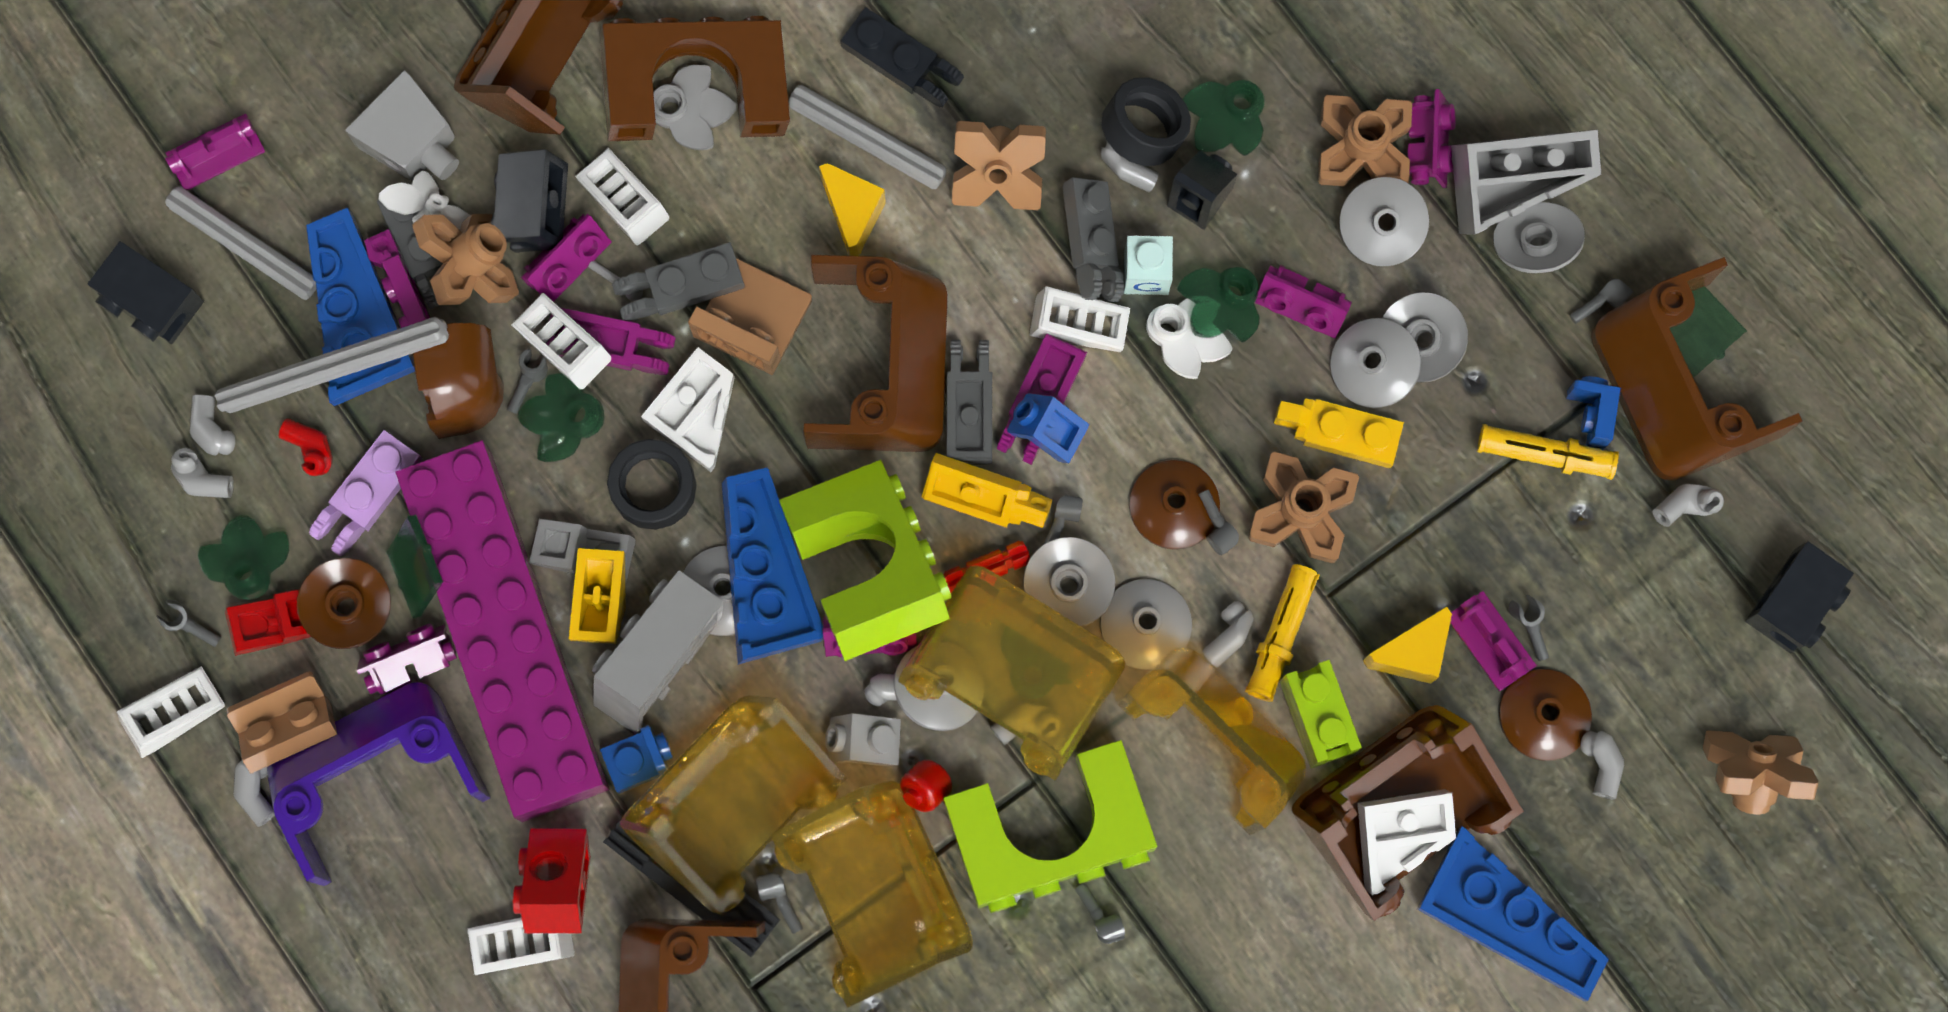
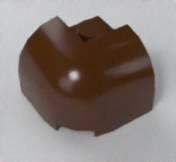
[413,323,504,439]

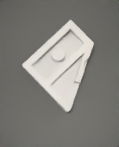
[641,347,735,472]
[1358,789,1456,895]

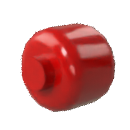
[900,759,952,812]

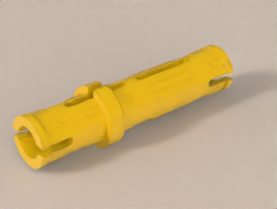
[1477,424,1619,480]
[1245,564,1320,702]

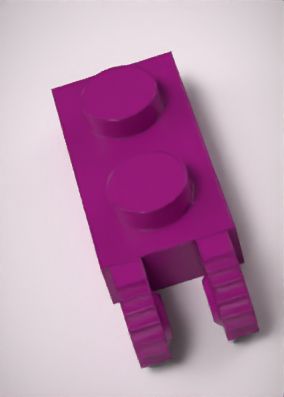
[545,307,676,376]
[997,334,1087,465]

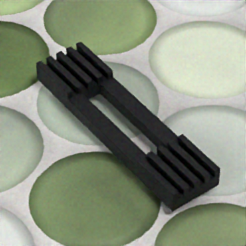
[603,805,780,958]

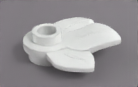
[1146,296,1232,379]

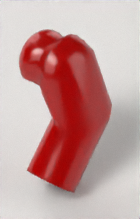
[278,418,333,477]

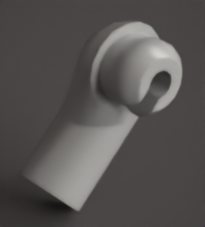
[1202,601,1254,668]
[233,760,275,827]

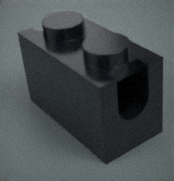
[491,149,568,253]
[87,241,204,344]
[1745,541,1854,654]

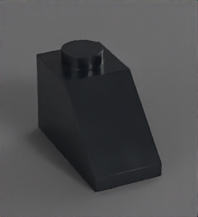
[1167,150,1238,230]

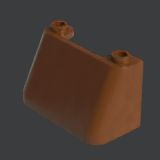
[1291,705,1524,921]

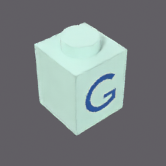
[1124,236,1173,295]

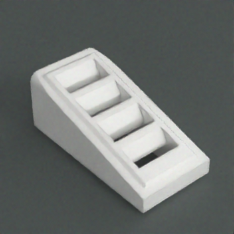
[575,148,669,245]
[1030,286,1130,352]
[512,293,611,389]
[117,666,225,758]
[467,918,574,975]

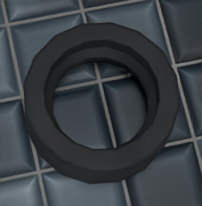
[1101,78,1191,166]
[607,439,697,530]

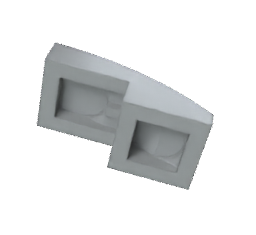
[529,519,636,583]

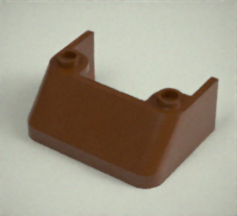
[454,0,623,135]
[804,255,948,452]
[1591,257,1803,480]
[619,918,765,1012]

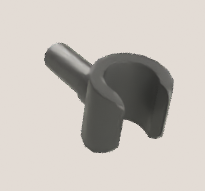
[1569,279,1633,324]
[506,349,548,414]
[1199,489,1239,555]
[1043,495,1083,545]
[1509,594,1549,661]
[156,600,221,647]
[756,872,803,934]
[1075,883,1125,944]

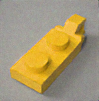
[1274,398,1404,468]
[922,453,1052,528]

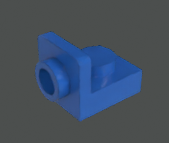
[1566,376,1621,450]
[1007,393,1090,463]
[600,725,674,794]

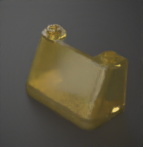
[898,566,1126,781]
[1118,647,1307,835]
[619,695,847,914]
[770,780,973,1008]

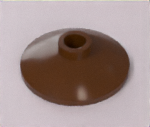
[1129,460,1220,550]
[297,558,391,649]
[1499,669,1592,761]

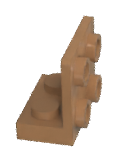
[688,259,812,375]

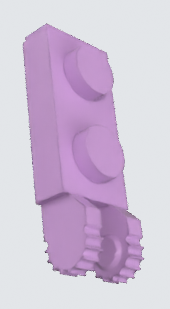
[309,430,423,556]

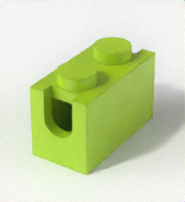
[1279,660,1362,769]

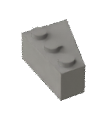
[1451,130,1601,235]
[592,570,724,735]

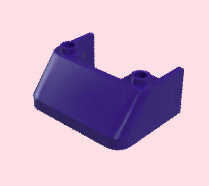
[267,682,491,886]

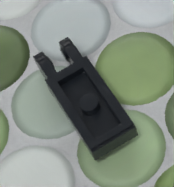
[840,7,964,107]

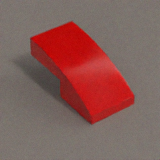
[225,589,311,656]

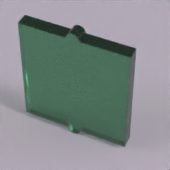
[1670,286,1747,378]
[386,515,443,618]

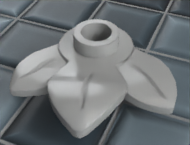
[653,65,737,150]

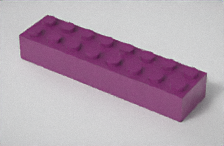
[395,440,610,823]

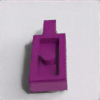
[364,229,431,328]

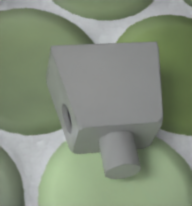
[345,70,459,180]

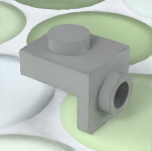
[825,713,901,767]

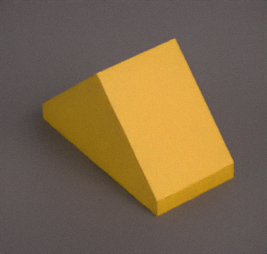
[819,163,886,256]
[568,548,626,644]
[1363,607,1452,684]

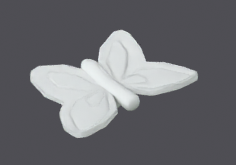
[379,171,470,229]

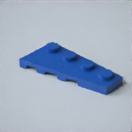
[306,207,415,406]
[721,467,824,665]
[1417,826,1609,1001]

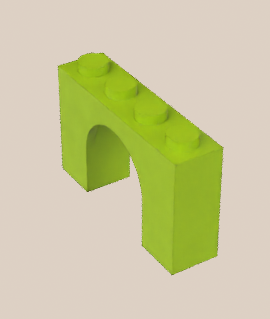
[779,460,952,661]
[943,740,1158,913]

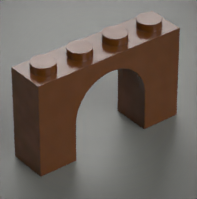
[600,16,790,141]

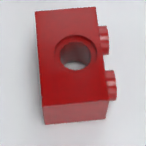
[513,829,591,933]

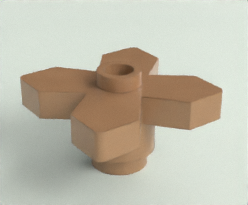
[1318,95,1412,186]
[952,121,1046,210]
[412,214,519,305]
[1248,452,1359,563]
[1703,731,1818,815]

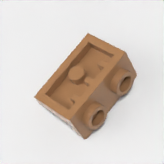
[226,671,337,774]

